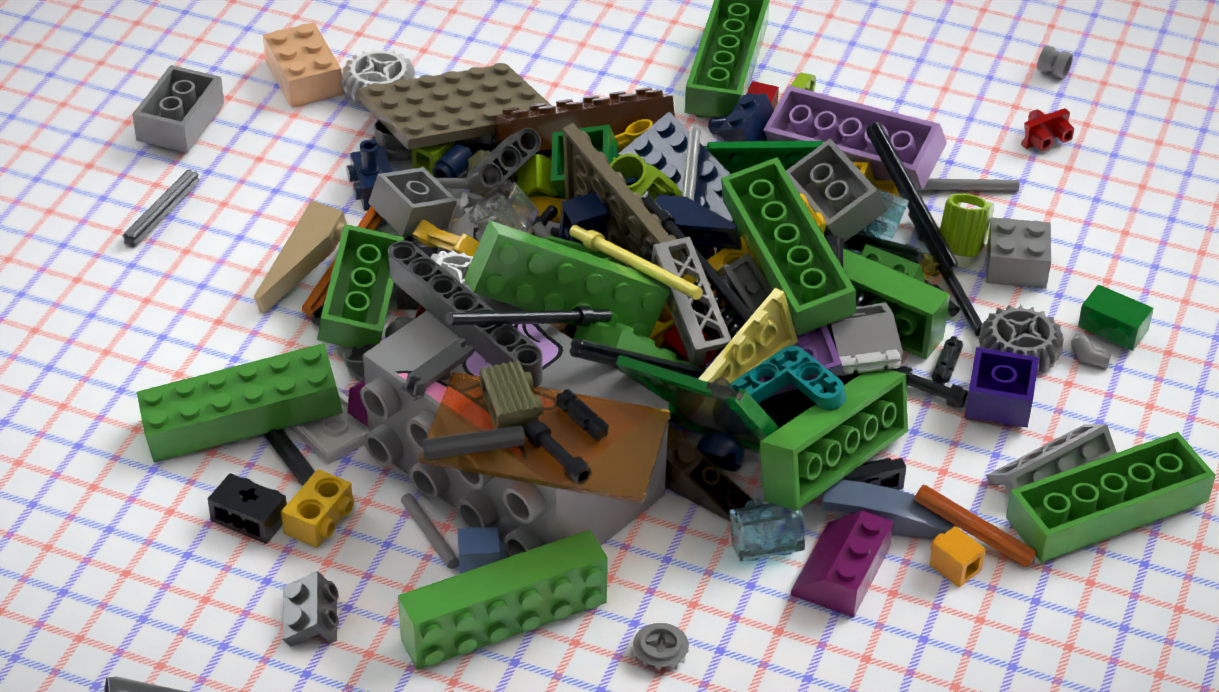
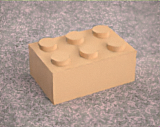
[262,22,343,108]

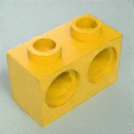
[281,469,355,548]

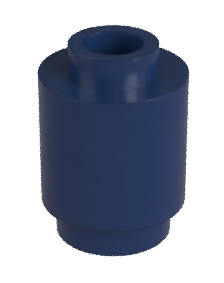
[432,144,473,178]

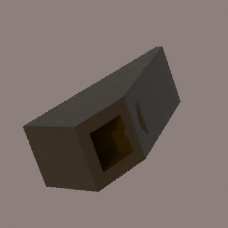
[665,434,754,524]

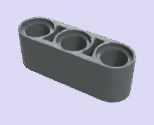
[466,128,541,194]

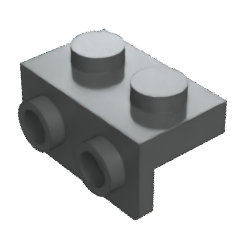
[717,253,773,321]
[282,571,339,647]

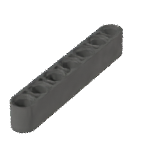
[388,241,543,388]

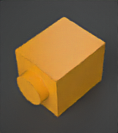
[929,526,986,588]

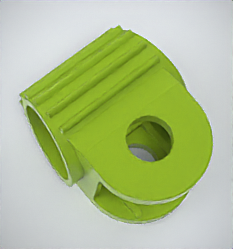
[609,152,683,201]
[940,193,994,257]

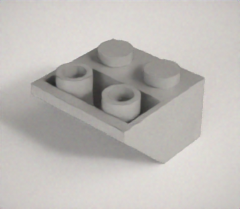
[827,302,904,360]

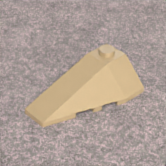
[253,200,347,314]

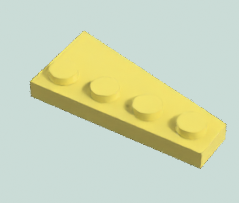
[694,288,798,415]

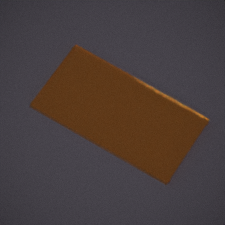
[419,372,671,504]

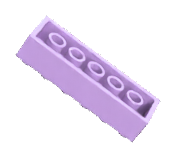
[763,85,947,190]

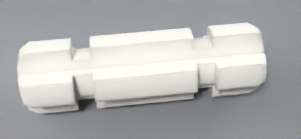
[839,349,901,376]

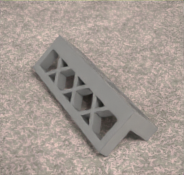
[650,237,731,366]
[986,424,1117,496]

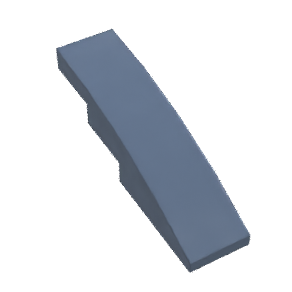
[822,479,959,538]

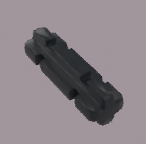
[931,336,964,385]
[556,389,609,441]

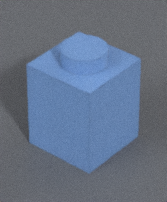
[458,527,507,574]

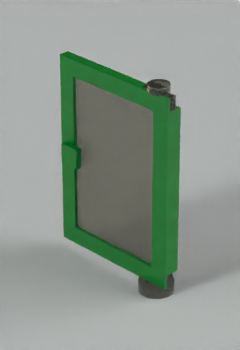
[616,355,779,454]

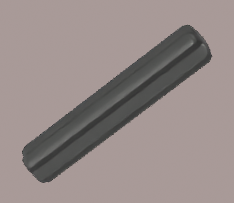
[421,425,525,460]

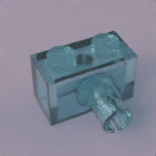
[858,188,909,253]
[730,499,805,562]

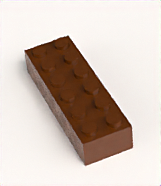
[493,87,675,151]

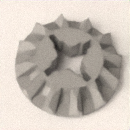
[633,623,689,672]

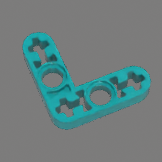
[724,346,846,412]

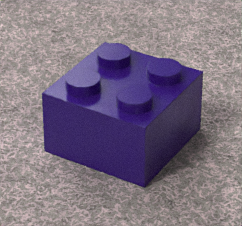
[964,347,1039,428]

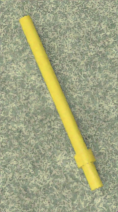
[569,225,703,300]

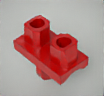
[1021,108,1075,152]

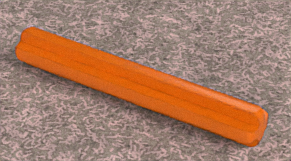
[914,484,1036,567]

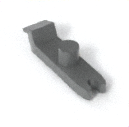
[400,338,474,401]

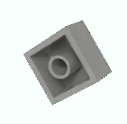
[368,167,458,237]
[986,217,1052,288]

